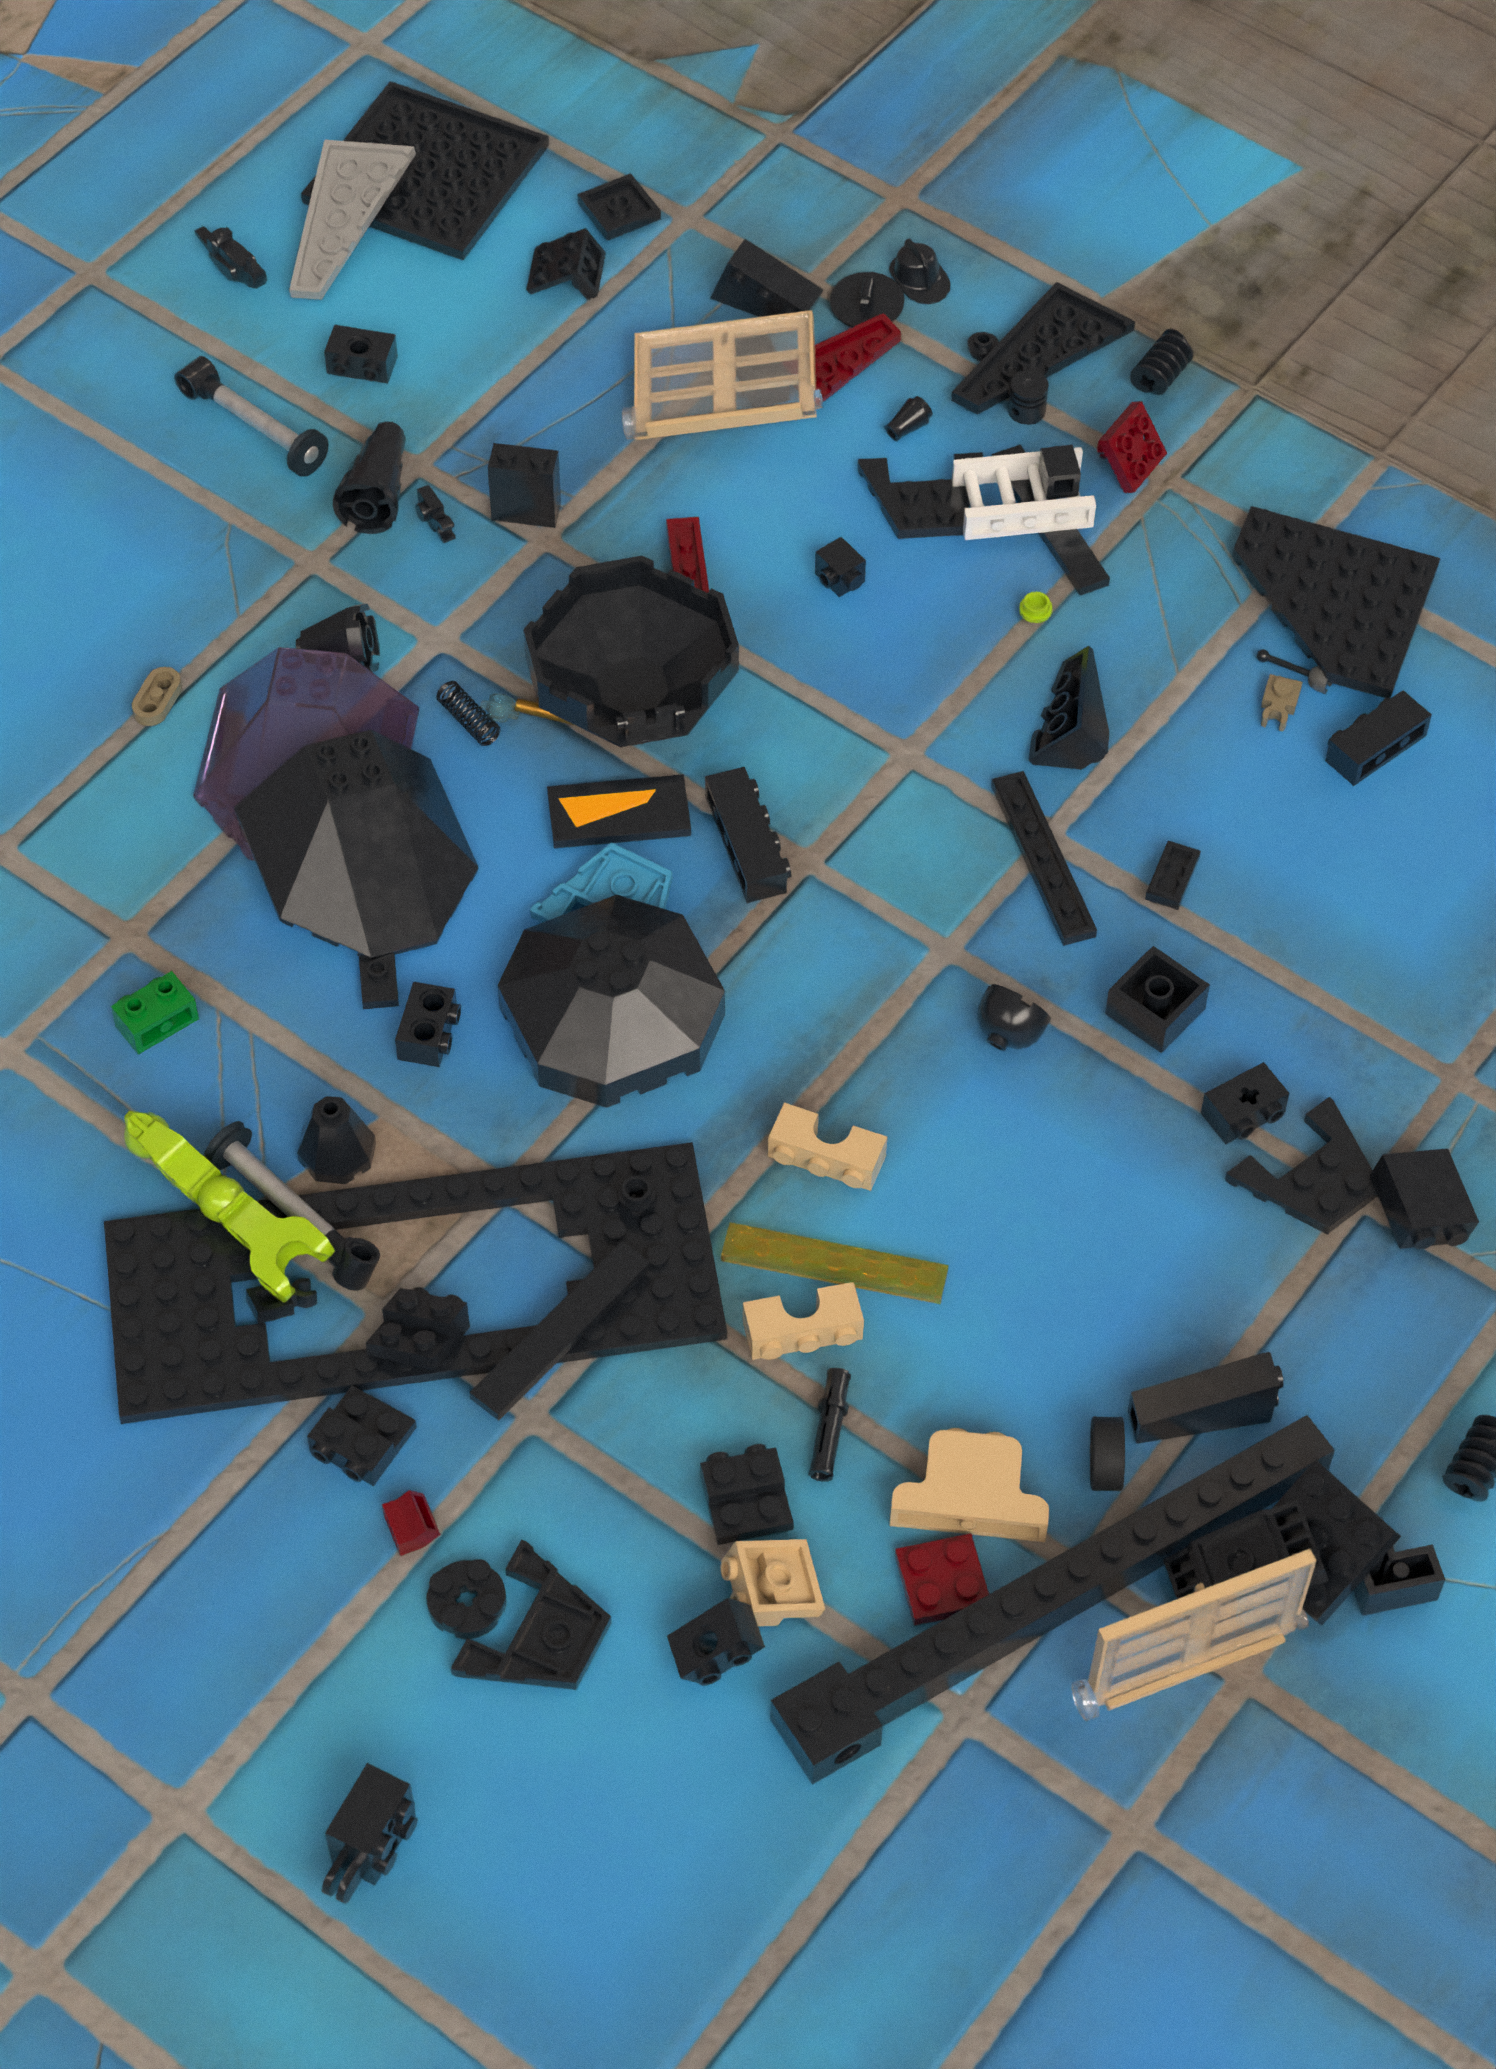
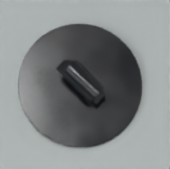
[830,272,904,327]

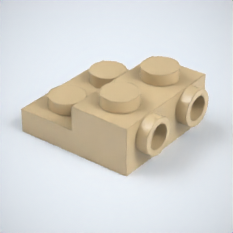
[721,1539,825,1626]

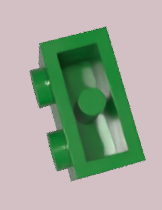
[111,971,199,1055]

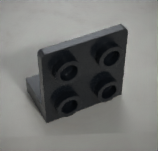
[526,228,606,300]

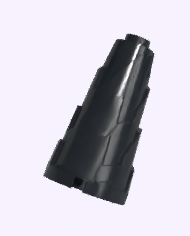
[332,421,406,534]

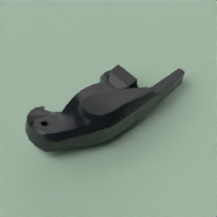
[194,226,267,289]

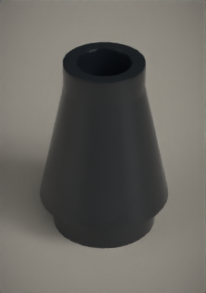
[885,396,933,441]

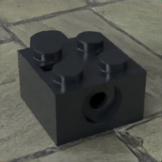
[322,1763,418,1904]

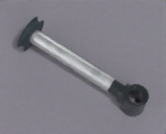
[174,356,329,476]
[204,1121,380,1291]

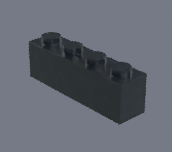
[705,767,792,903]

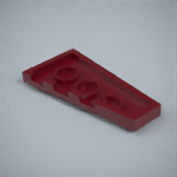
[782,313,901,407]

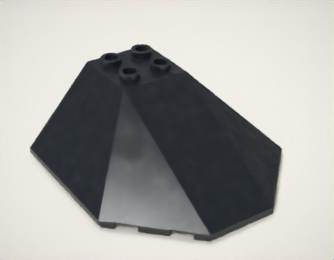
[234,730,479,961]

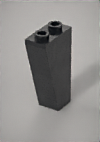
[1128,1352,1284,1444]

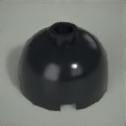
[977,984,1051,1051]

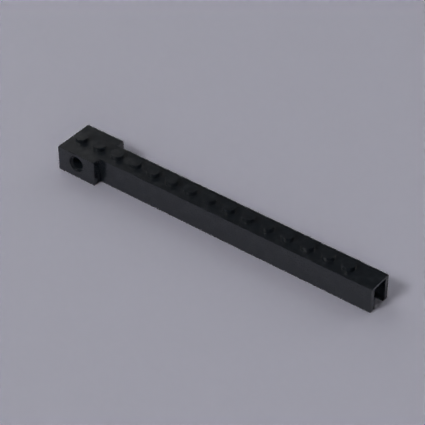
[770,1415,1335,1785]

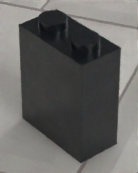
[488,443,561,528]
[1370,1148,1479,1250]

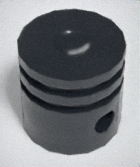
[1008,370,1049,425]

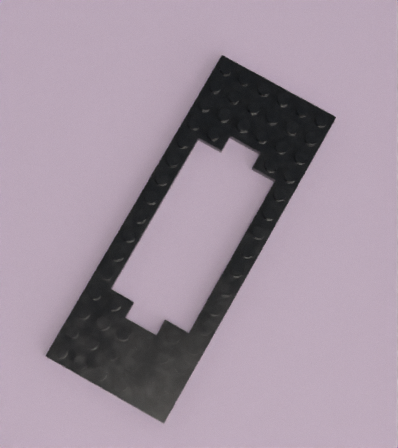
[104,1142,727,1424]

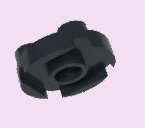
[427,1559,507,1639]

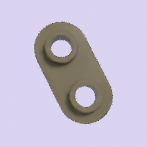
[132,667,182,726]

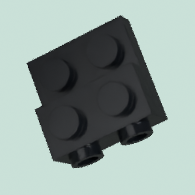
[366,1287,470,1370]
[307,1385,417,1486]
[700,1444,794,1545]

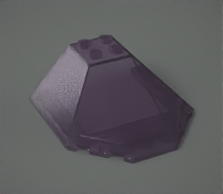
[193,647,420,861]

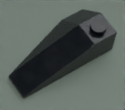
[1029,645,1109,770]

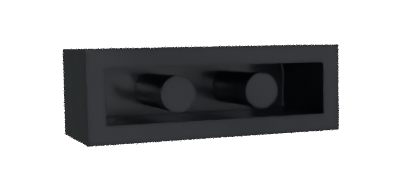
[1325,690,1432,786]

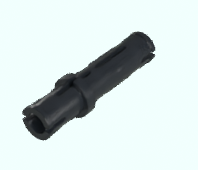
[808,1368,851,1482]

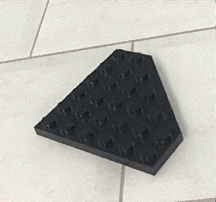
[1232,506,1440,698]

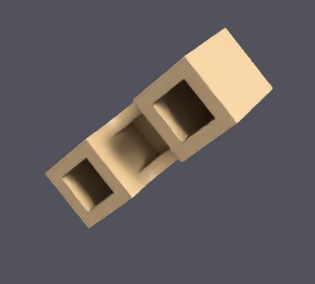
[768,1103,887,1191]
[743,1282,864,1360]

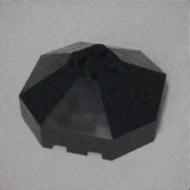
[523,556,739,748]
[497,895,725,1108]

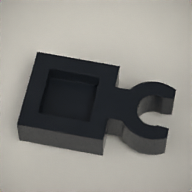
[415,484,456,543]
[246,1278,317,1324]

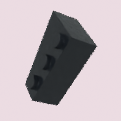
[710,239,824,317]

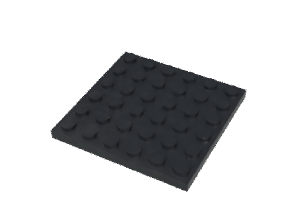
[301,81,549,261]

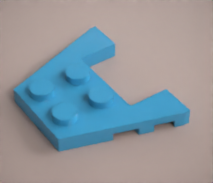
[530,842,673,923]

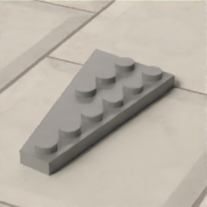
[289,140,416,300]

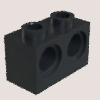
[395,982,461,1067]

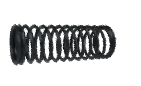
[436,681,501,746]

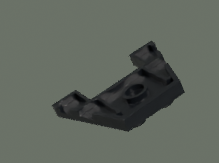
[858,452,983,539]
[1225,1096,1378,1234]
[451,1540,612,1690]

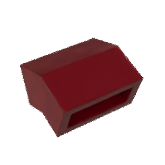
[382,1490,441,1556]

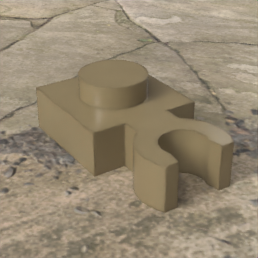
[1261,674,1303,732]

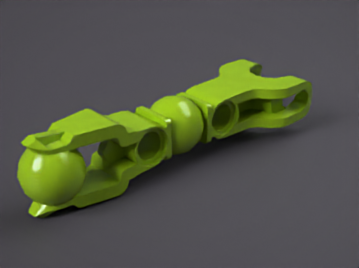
[124,1110,335,1303]

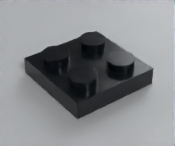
[577,173,661,241]

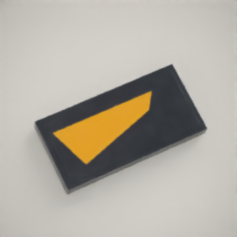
[547,774,691,848]

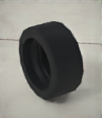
[1090,1417,1125,1491]

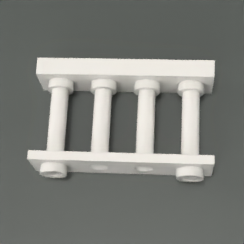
[952,447,1096,540]

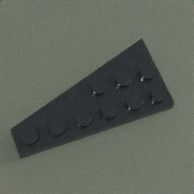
[951,282,1135,414]

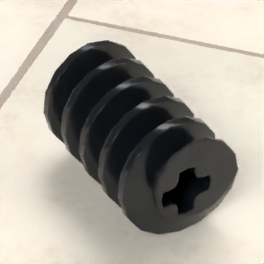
[1130,328,1194,395]
[1442,1415,1496,1502]

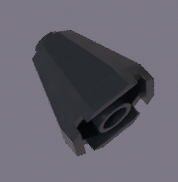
[296,603,380,674]
[297,1096,376,1184]

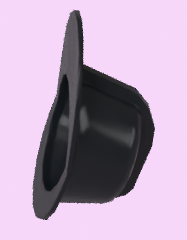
[889,239,950,304]

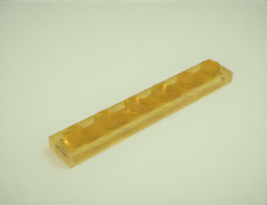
[721,1222,949,1304]

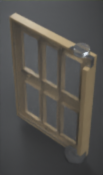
[622,310,823,440]
[1071,1549,1316,1721]

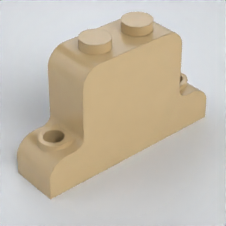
[890,1428,1049,1542]

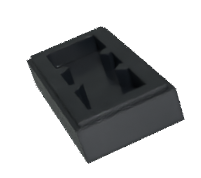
[1145,841,1201,910]
[359,953,399,1010]

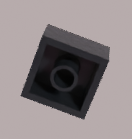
[1105,946,1210,1053]

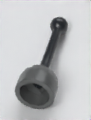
[1256,649,1332,694]

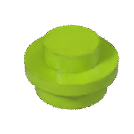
[1019,592,1053,623]

